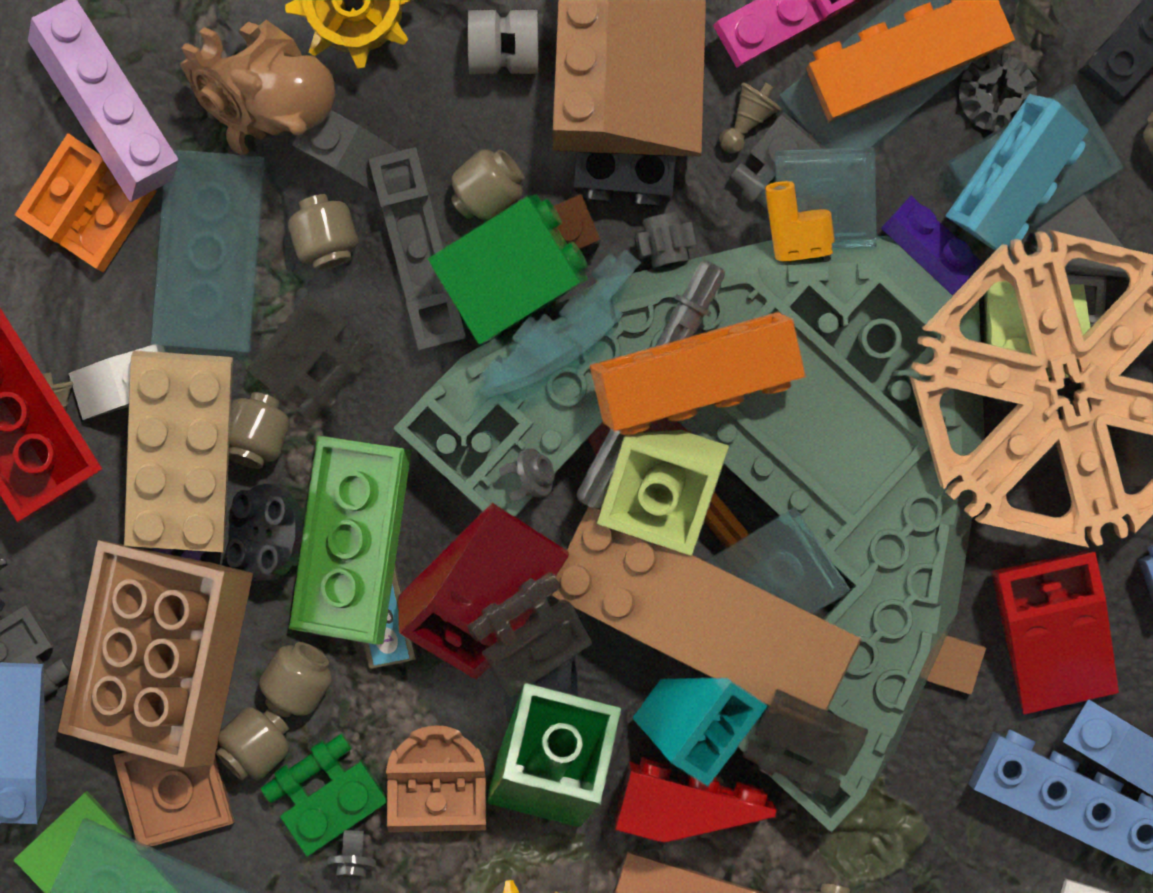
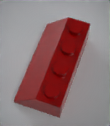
[0,308,103,523]

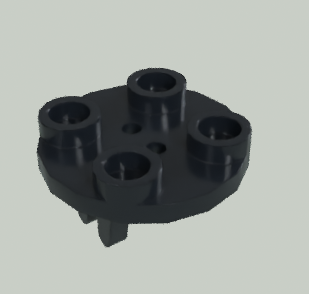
[225,484,306,582]

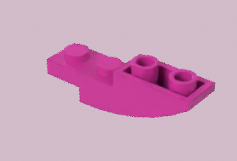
[713,0,861,68]

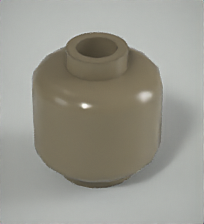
[451,149,525,222]
[288,194,359,271]
[229,392,290,469]
[259,642,332,717]
[216,707,289,780]

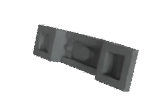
[368,147,466,350]

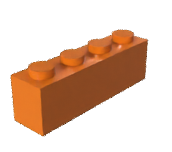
[806,0,1015,123]
[589,312,806,435]

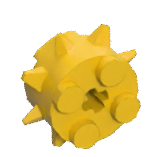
[285,0,413,69]

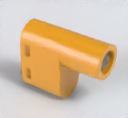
[765,181,835,261]

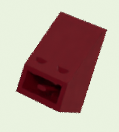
[398,503,569,680]

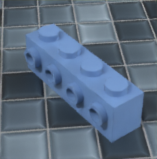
[968,729,1153,875]

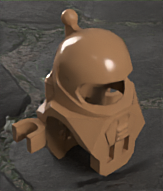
[180,20,336,155]

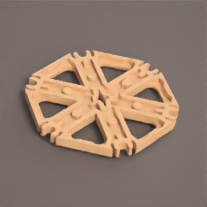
[910,230,1153,547]

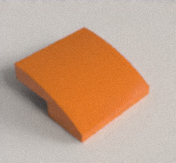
[15,133,157,273]

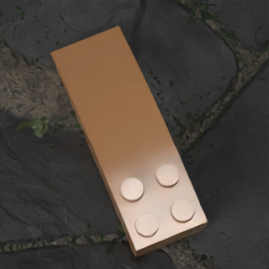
[546,506,862,728]

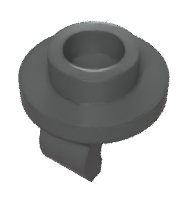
[499,448,555,500]
[327,830,376,880]

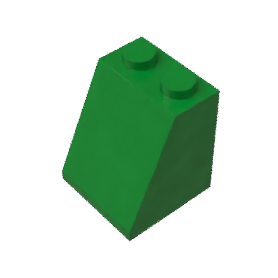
[428,195,588,344]
[486,683,621,827]

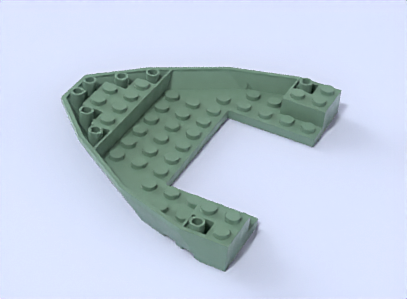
[393,236,985,832]

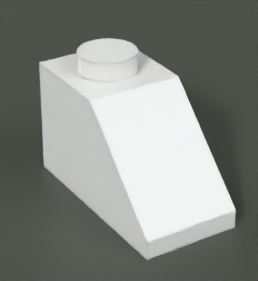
[69,344,165,420]

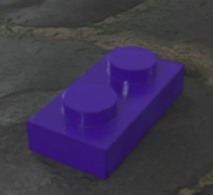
[881,195,982,295]

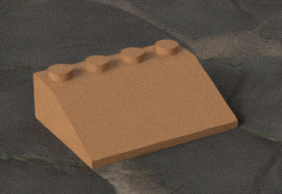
[553,0,706,157]
[58,540,253,768]

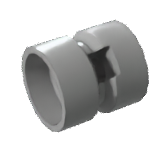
[468,10,538,74]

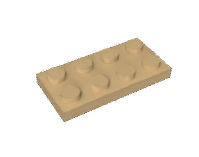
[124,351,233,552]

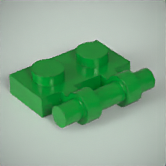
[261,733,387,856]

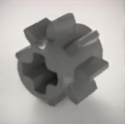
[635,212,697,269]

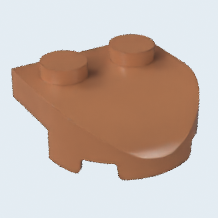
[386,726,486,832]

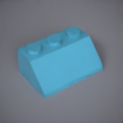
[946,94,1089,250]

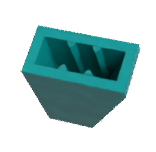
[633,678,767,786]

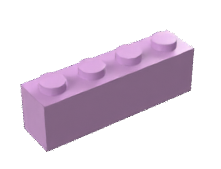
[28,0,179,203]

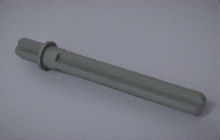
[577,260,725,509]

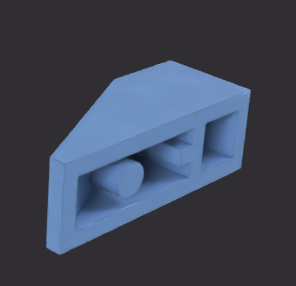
[0,663,47,824]
[1063,699,1153,796]

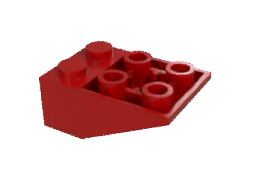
[991,550,1119,714]
[614,757,776,843]

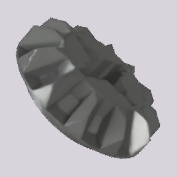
[959,53,1037,132]

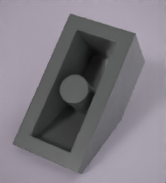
[292,110,400,195]
[1029,194,1129,281]

